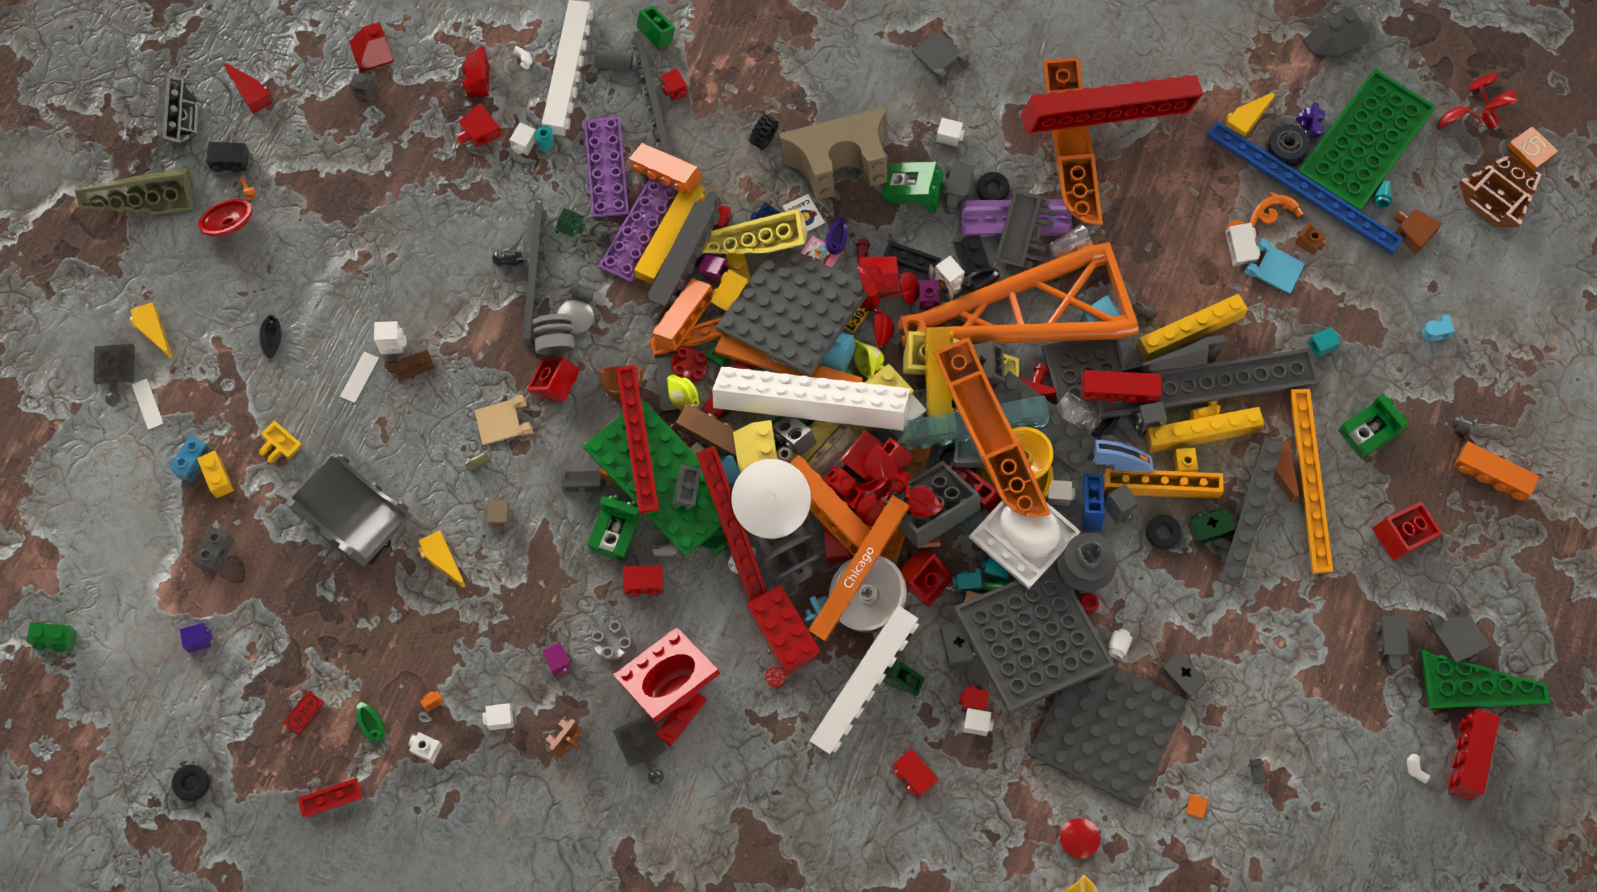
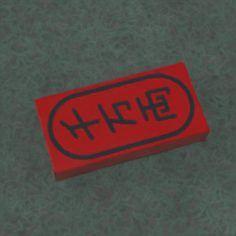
[283,690,325,735]

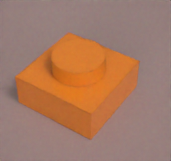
[420,691,444,712]

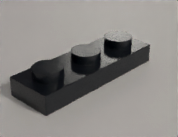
[883,240,942,275]

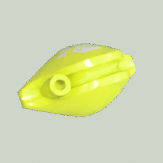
[853,339,884,379]
[667,374,699,411]

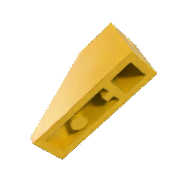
[1224,93,1275,138]
[130,302,173,359]
[418,531,466,588]

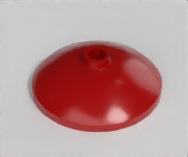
[198,199,253,237]

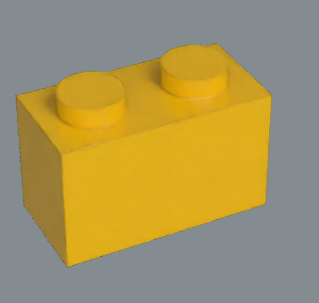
[710,269,750,311]
[197,451,234,499]

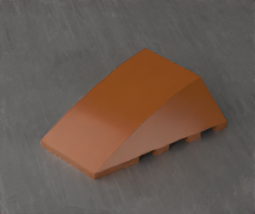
[1459,153,1542,227]

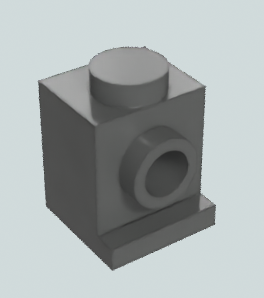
[349,73,376,100]

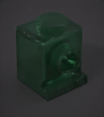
[555,208,586,238]

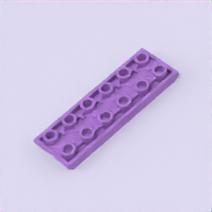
[584,116,629,218]
[598,178,679,282]
[961,199,1073,237]

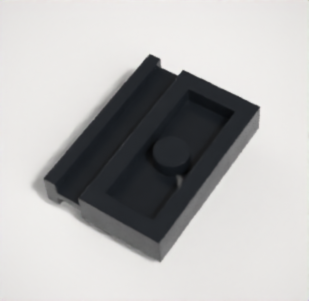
[954,235,991,277]

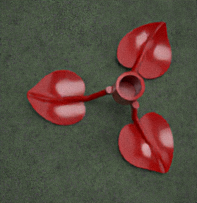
[1438,71,1518,131]
[856,264,919,348]
[856,444,944,526]

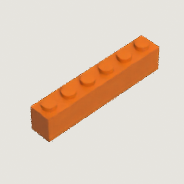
[790,455,870,556]

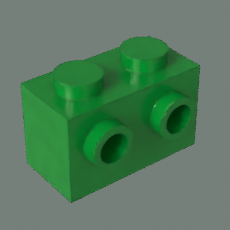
[636,5,675,49]
[26,622,77,652]

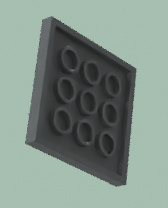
[1042,339,1126,416]

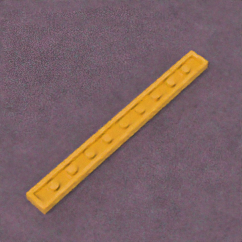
[1289,389,1333,574]

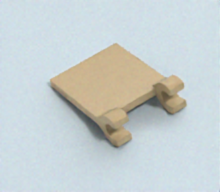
[475,394,534,446]

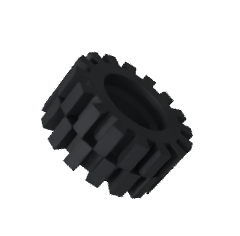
[749,114,779,150]

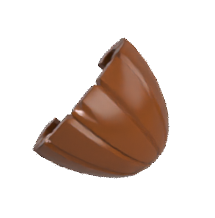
[598,365,643,402]

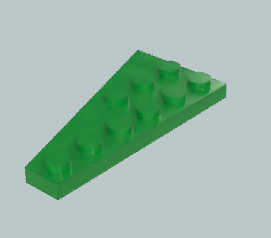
[1420,650,1550,710]

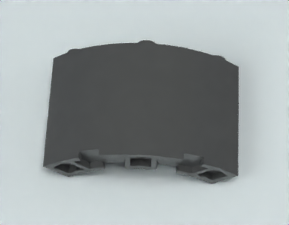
[285,453,412,568]

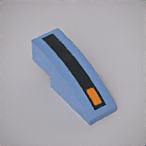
[1094,440,1153,472]

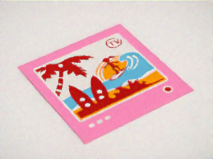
[801,236,842,267]

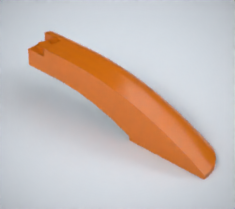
[1043,57,1103,225]
[933,337,1051,517]

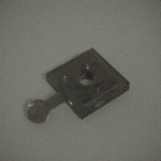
[93,344,135,407]
[612,714,666,785]

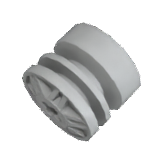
[532,314,575,355]

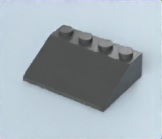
[881,461,980,548]

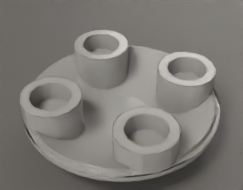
[557,300,594,334]
[591,621,631,660]

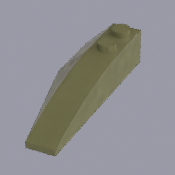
[75,168,194,215]

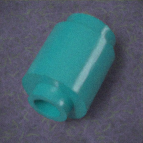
[535,126,555,151]

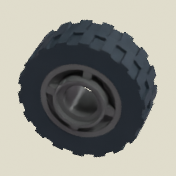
[1267,124,1310,166]

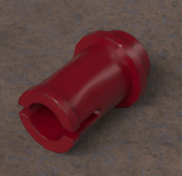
[856,238,870,263]

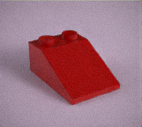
[1372,501,1443,561]

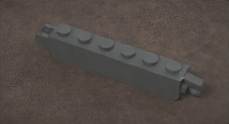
[648,191,721,321]

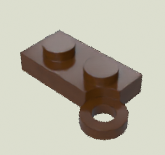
[385,350,434,381]

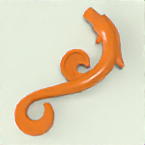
[1226,192,1304,229]

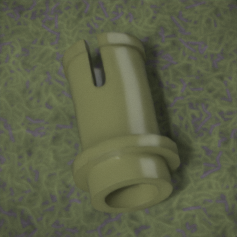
[464,451,490,472]

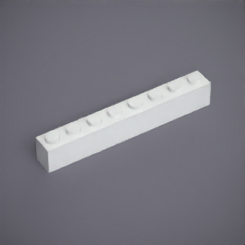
[542,0,594,136]
[809,605,919,754]

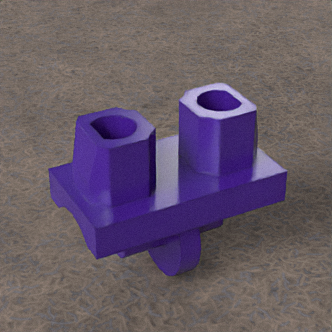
[1296,102,1326,138]

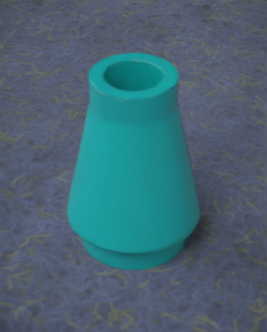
[1374,180,1392,208]

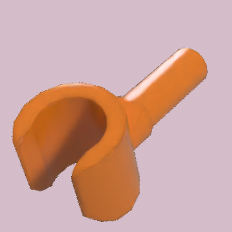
[239,177,256,199]

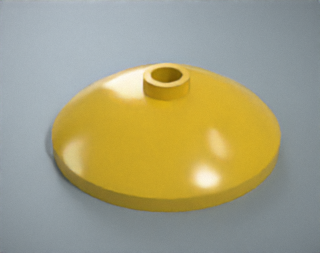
[1012,427,1053,479]

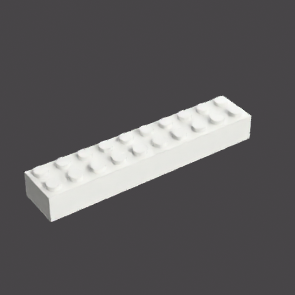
[712,367,910,431]

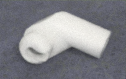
[513,46,533,69]
[1407,754,1430,784]

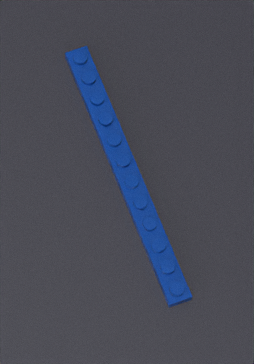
[1206,121,1404,255]

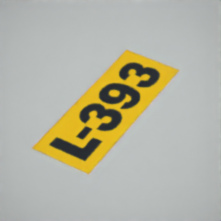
[845,307,869,334]

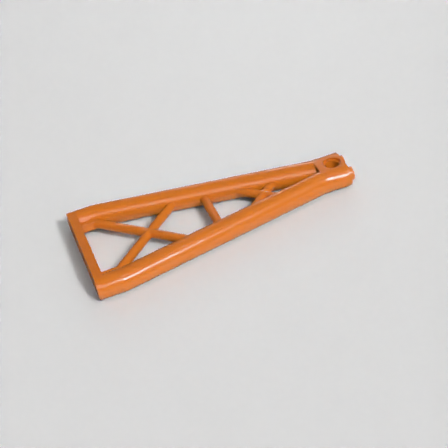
[897,242,1139,347]

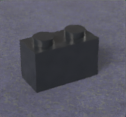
[206,142,250,172]

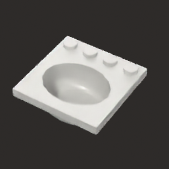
[969,500,1081,589]

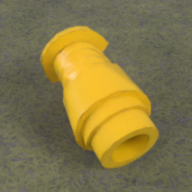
[1190,401,1221,420]

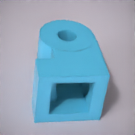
[1422,315,1455,341]

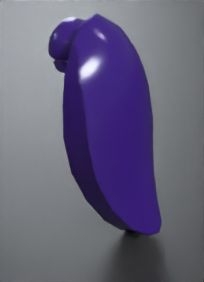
[825,218,848,255]

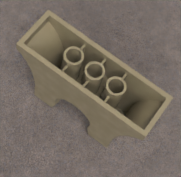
[779,107,888,200]

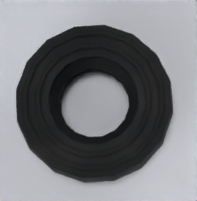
[976,172,1010,200]
[1146,514,1181,550]
[172,764,210,801]

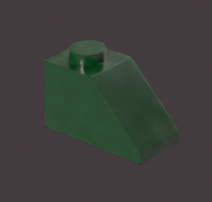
[883,660,925,696]

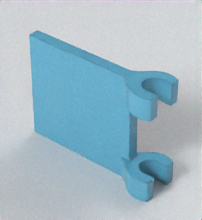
[1243,238,1305,294]

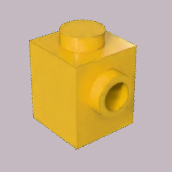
[1173,448,1198,472]

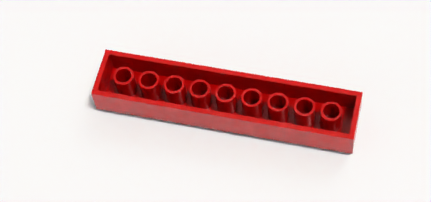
[1020,75,1204,134]

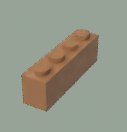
[674,403,738,463]

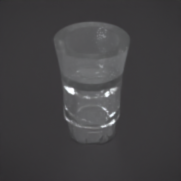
[1048,224,1093,259]

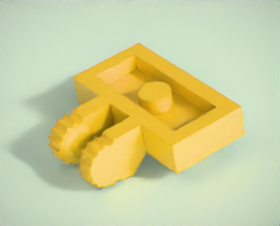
[259,420,303,464]

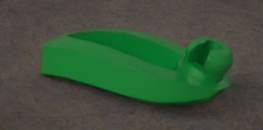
[356,702,385,742]

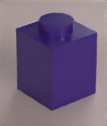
[180,623,213,653]

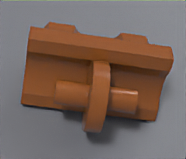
[545,719,583,758]

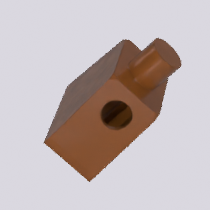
[1393,209,1442,255]

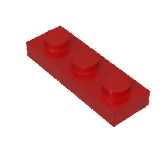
[655,693,707,747]
[297,778,363,819]

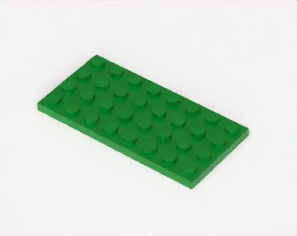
[1298,69,1436,211]
[583,398,722,558]

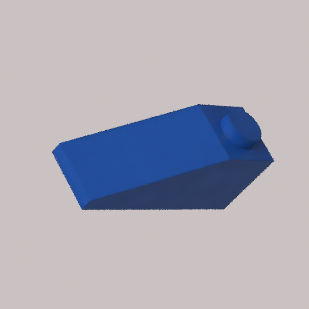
[1082,473,1105,531]

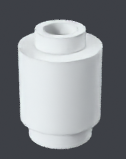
[1107,629,1132,660]

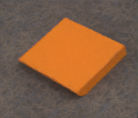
[1186,794,1208,819]

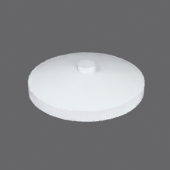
[732,459,811,539]
[829,556,907,632]

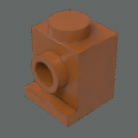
[1295,222,1327,255]

